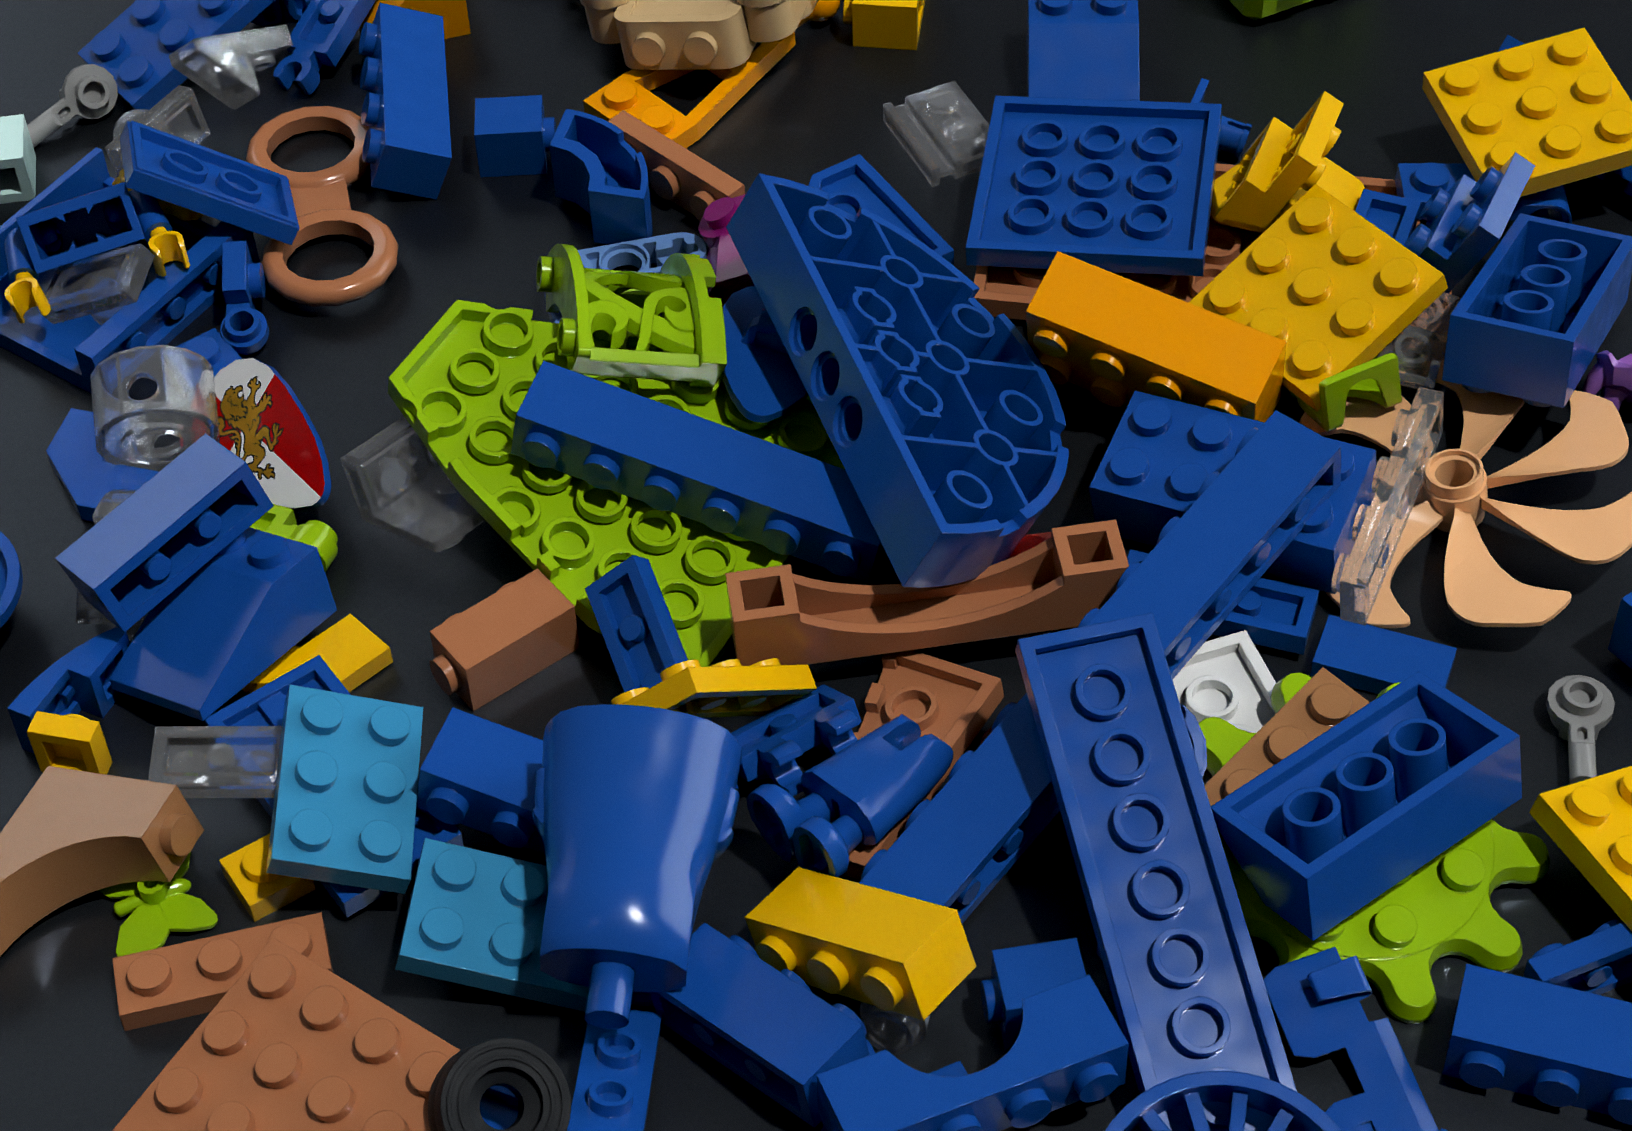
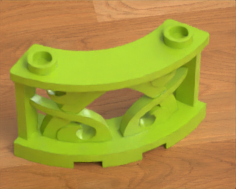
[536,244,727,388]

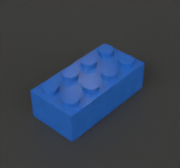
[1442,213,1632,408]
[1089,391,1377,594]

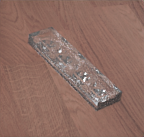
[1331,387,1444,626]

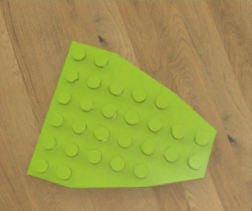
[388,300,845,667]

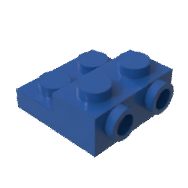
[1404,152,1535,307]

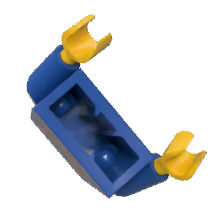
[4,182,190,324]

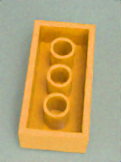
[1026,251,1287,422]

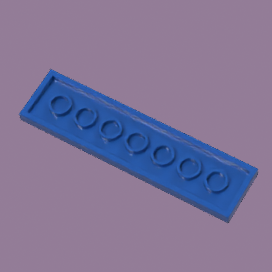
[1015,612,1297,1131]

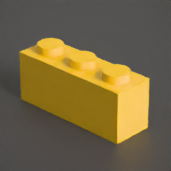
[744,867,977,1021]

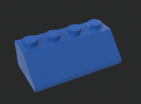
[1211,671,1522,941]

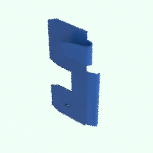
[1263,947,1439,1131]

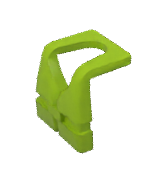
[1284,353,1402,432]

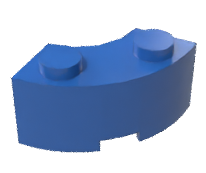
[549,109,653,245]

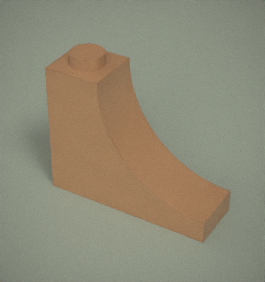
[0,766,204,956]

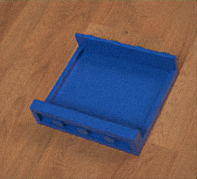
[0,147,260,400]

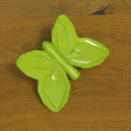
[97,852,218,957]

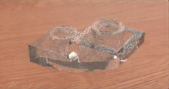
[1378,292,1459,393]

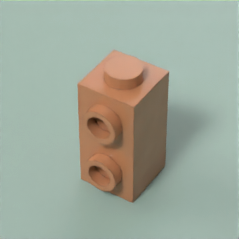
[429,568,580,712]

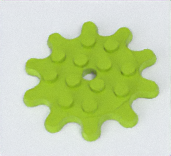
[1198,673,1550,1024]

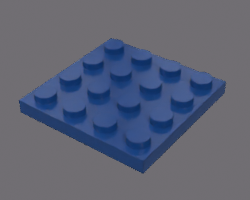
[965,95,1222,276]

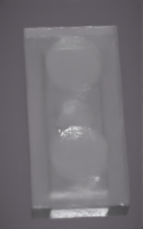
[148,726,282,798]

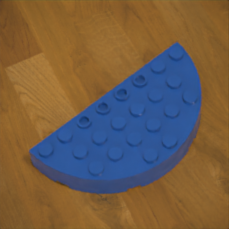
[726,173,1069,588]

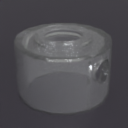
[90,345,220,471]

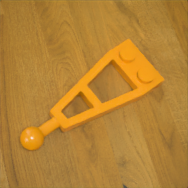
[583,0,840,149]

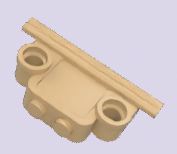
[580,0,818,70]

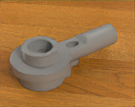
[27,64,118,147]
[1546,675,1615,784]

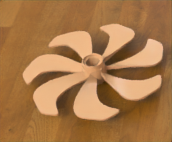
[1299,360,1632,628]

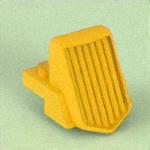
[1211,91,1365,233]

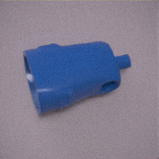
[532,704,742,1029]

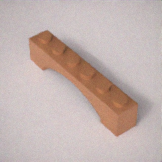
[725,519,1129,666]

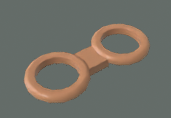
[246,106,399,307]

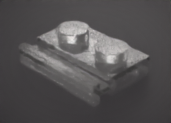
[883,81,989,187]

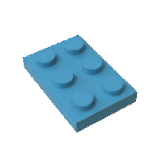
[266,685,424,894]
[395,838,589,1012]

